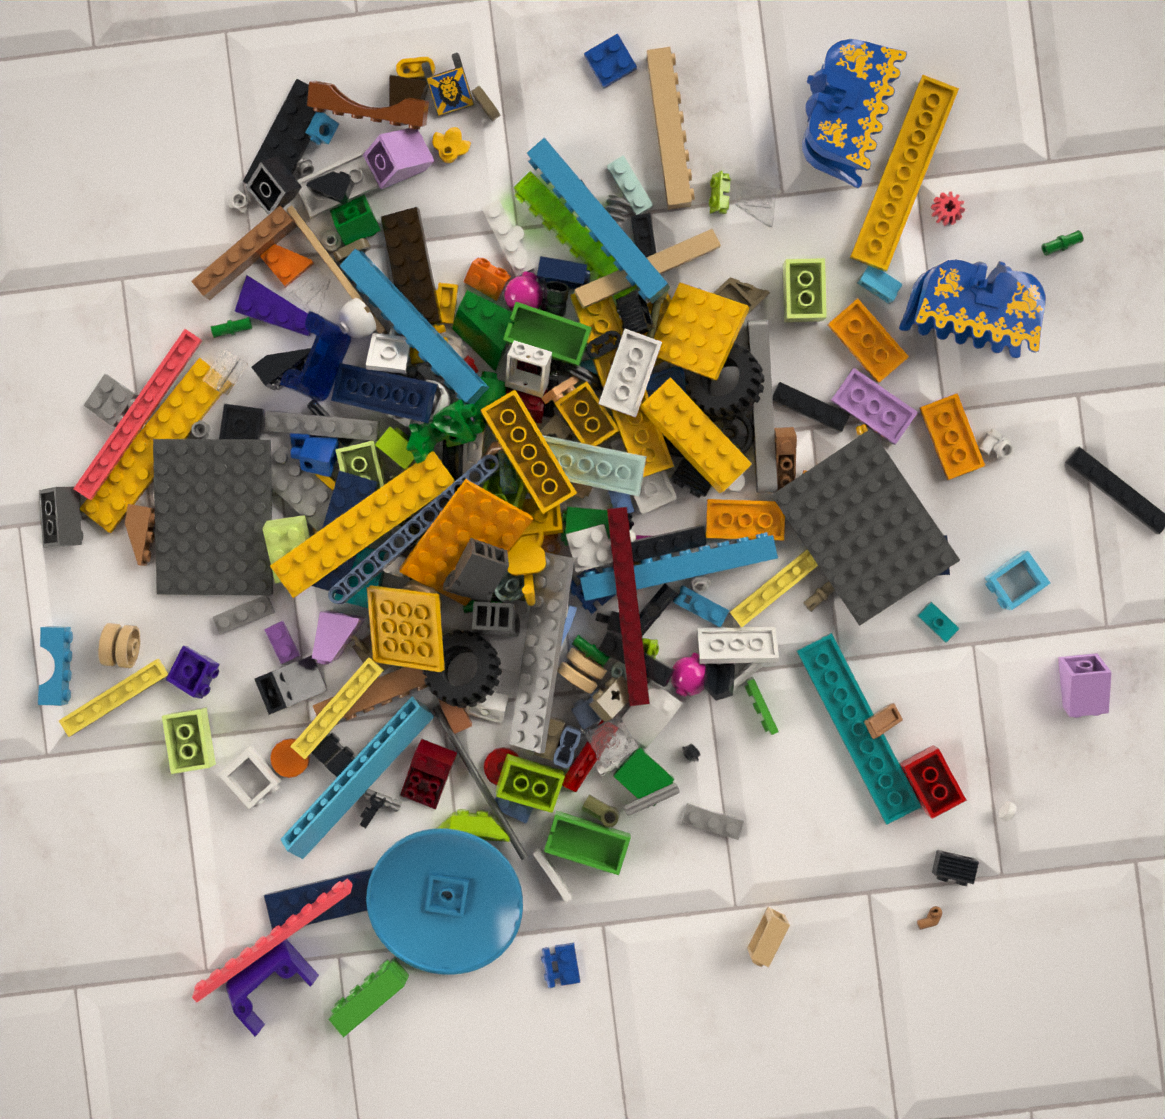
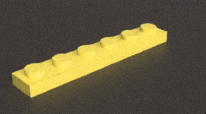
[729,549,818,627]
[290,657,384,759]
[59,659,168,737]

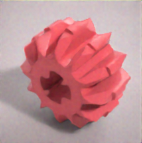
[931,191,965,226]

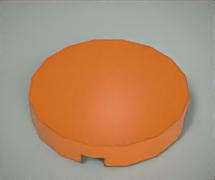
[270,738,310,778]

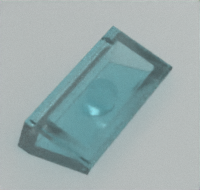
[498,450,518,494]

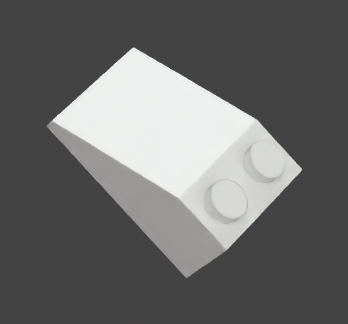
[616,679,682,748]

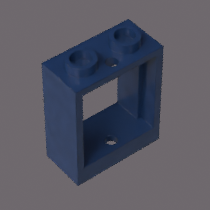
[537,256,591,290]

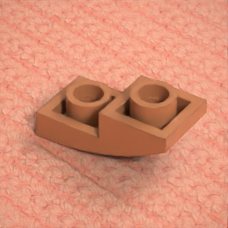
[438,699,472,734]

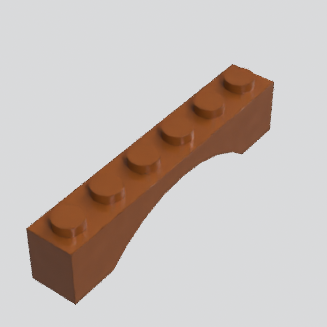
[307,81,429,130]

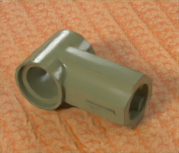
[581,794,619,827]

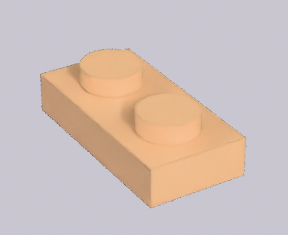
[542,376,579,404]

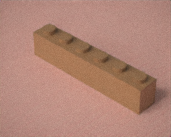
[191,205,297,300]
[313,667,428,725]

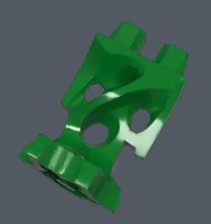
[406,400,486,464]

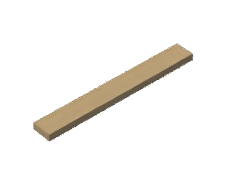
[286,205,388,334]
[574,229,721,309]

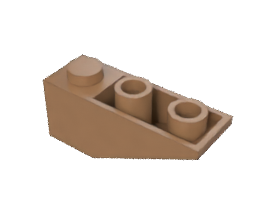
[774,427,797,491]
[125,504,155,566]

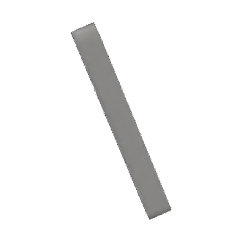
[747,319,777,493]

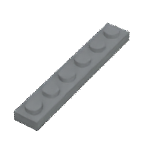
[265,411,380,441]

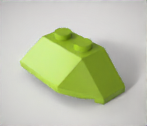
[435,809,510,842]

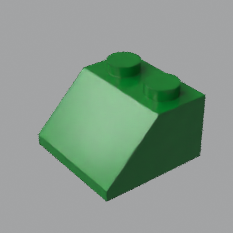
[330,194,381,246]

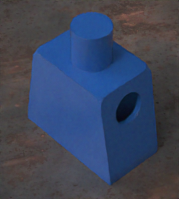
[291,437,339,477]

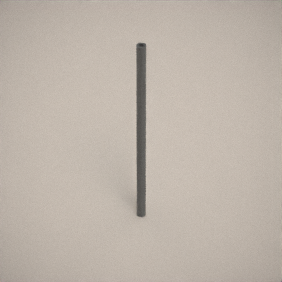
[432,705,528,860]

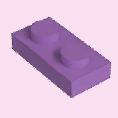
[264,621,300,664]

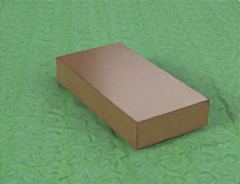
[864,703,903,739]

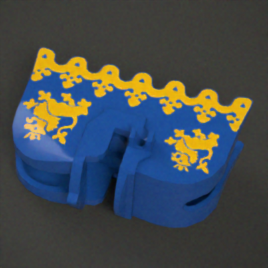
[802,39,907,189]
[899,259,1046,358]

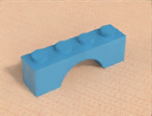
[38,626,73,706]

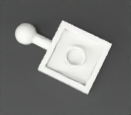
[366,321,411,374]
[566,524,636,572]

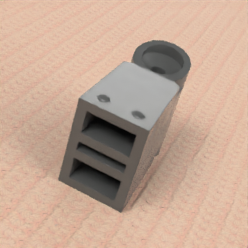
[443,538,509,602]
[472,602,520,637]

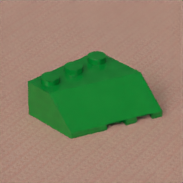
[452,290,515,372]

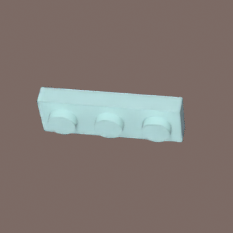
[607,155,653,215]

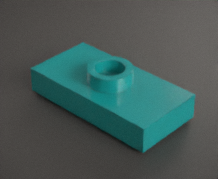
[917,602,960,643]

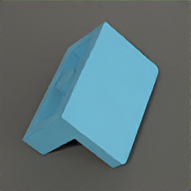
[857,265,902,304]

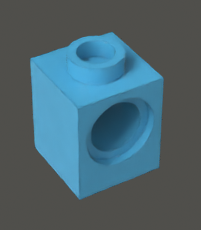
[305,112,339,145]

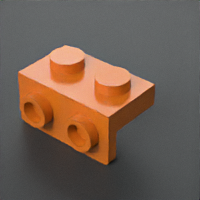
[463,257,511,301]

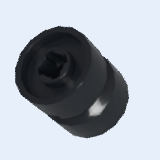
[541,281,569,317]

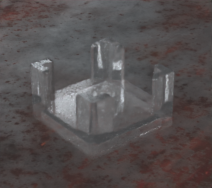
[581,714,638,769]

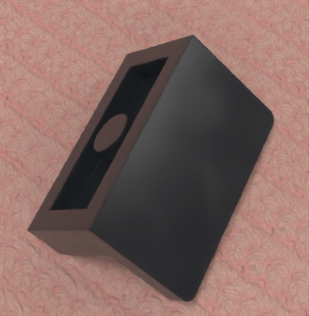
[704,663,735,701]

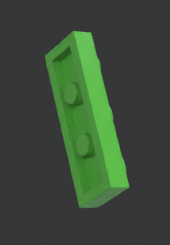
[744,677,779,735]

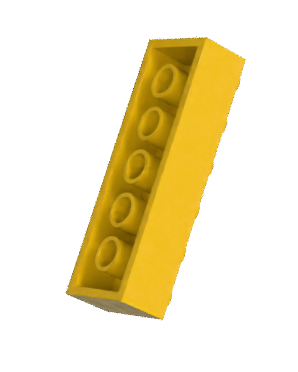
[639,377,752,494]
[480,390,577,514]

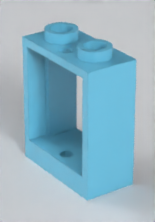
[984,551,1051,610]

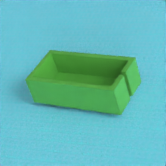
[503,302,592,367]
[544,810,631,875]
[328,957,409,1037]

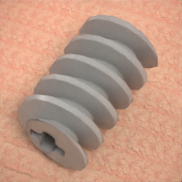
[604,195,631,229]

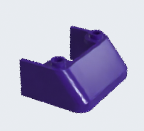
[226,939,319,1037]

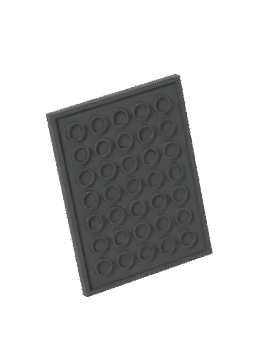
[771,429,960,626]
[153,439,273,596]

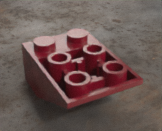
[506,359,551,424]
[400,739,457,810]

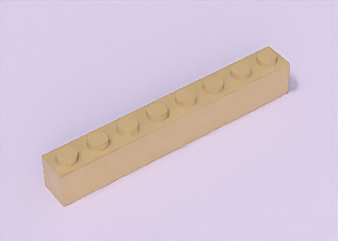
[646,47,695,210]

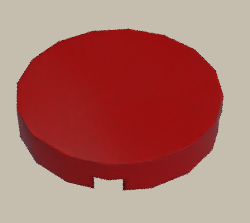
[484,747,519,786]

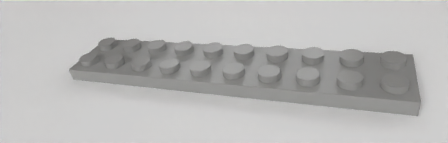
[509,552,575,753]

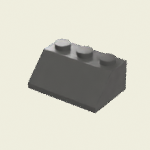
[39,487,83,548]

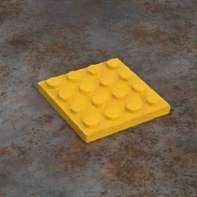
[654,282,750,381]
[367,585,445,672]

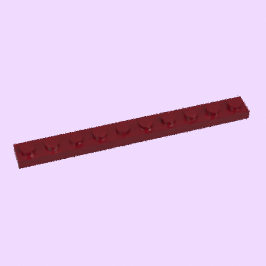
[607,507,650,706]

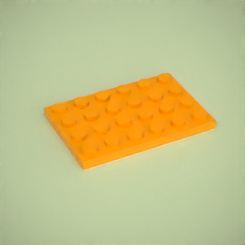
[399,479,533,606]

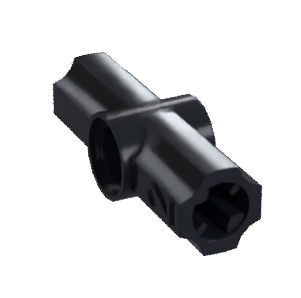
[639,583,678,637]

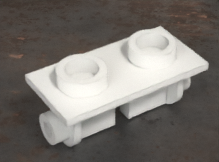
[733,663,763,691]

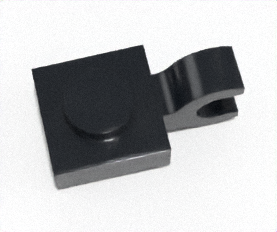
[595,611,621,633]
[359,792,386,829]

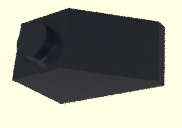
[306,171,354,205]

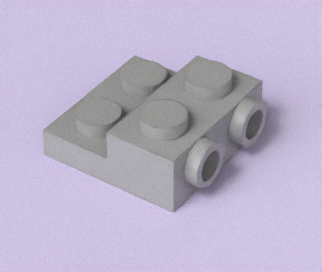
[83,374,138,427]

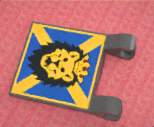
[422,53,475,117]

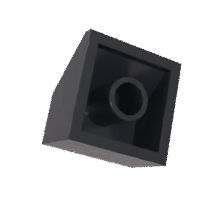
[246,156,302,215]

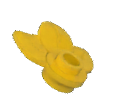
[432,127,471,163]

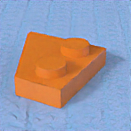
[260,244,314,287]

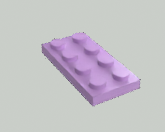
[830,368,918,445]

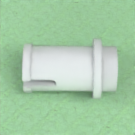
[979,429,1002,455]
[596,755,623,777]

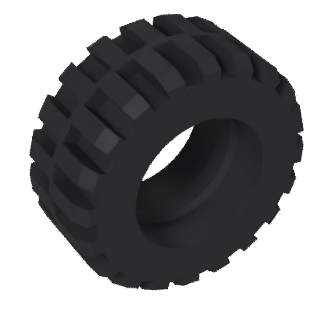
[685,343,765,421]
[423,630,502,708]

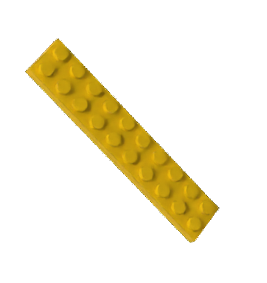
[850,75,959,272]
[570,293,674,478]
[80,358,231,533]
[270,451,455,598]

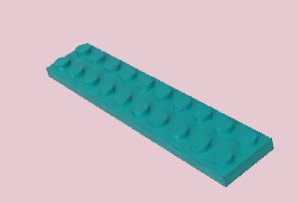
[796,633,921,825]

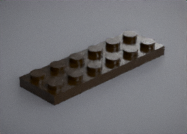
[381,207,442,324]

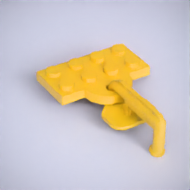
[507,498,563,606]

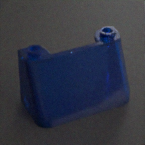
[280,311,352,402]

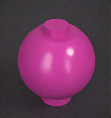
[504,272,543,311]
[670,653,706,697]

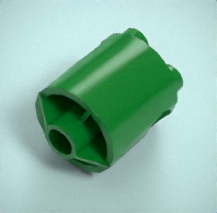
[465,371,507,424]

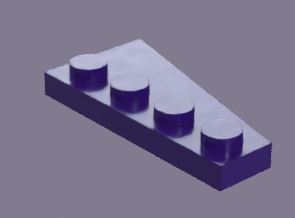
[235,275,315,337]

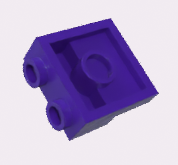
[166,645,220,699]

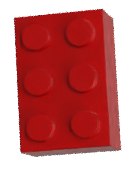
[899,745,967,819]

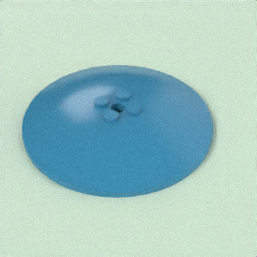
[366,829,523,975]

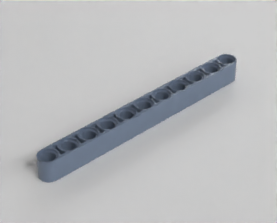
[328,455,500,604]

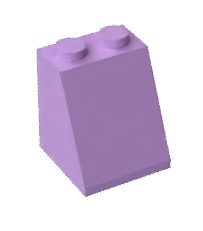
[363,128,434,189]
[312,610,365,665]
[1058,653,1112,718]

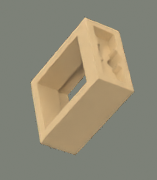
[747,907,790,967]

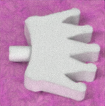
[448,335,467,358]

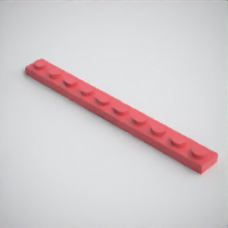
[73,329,202,500]
[192,879,352,1002]

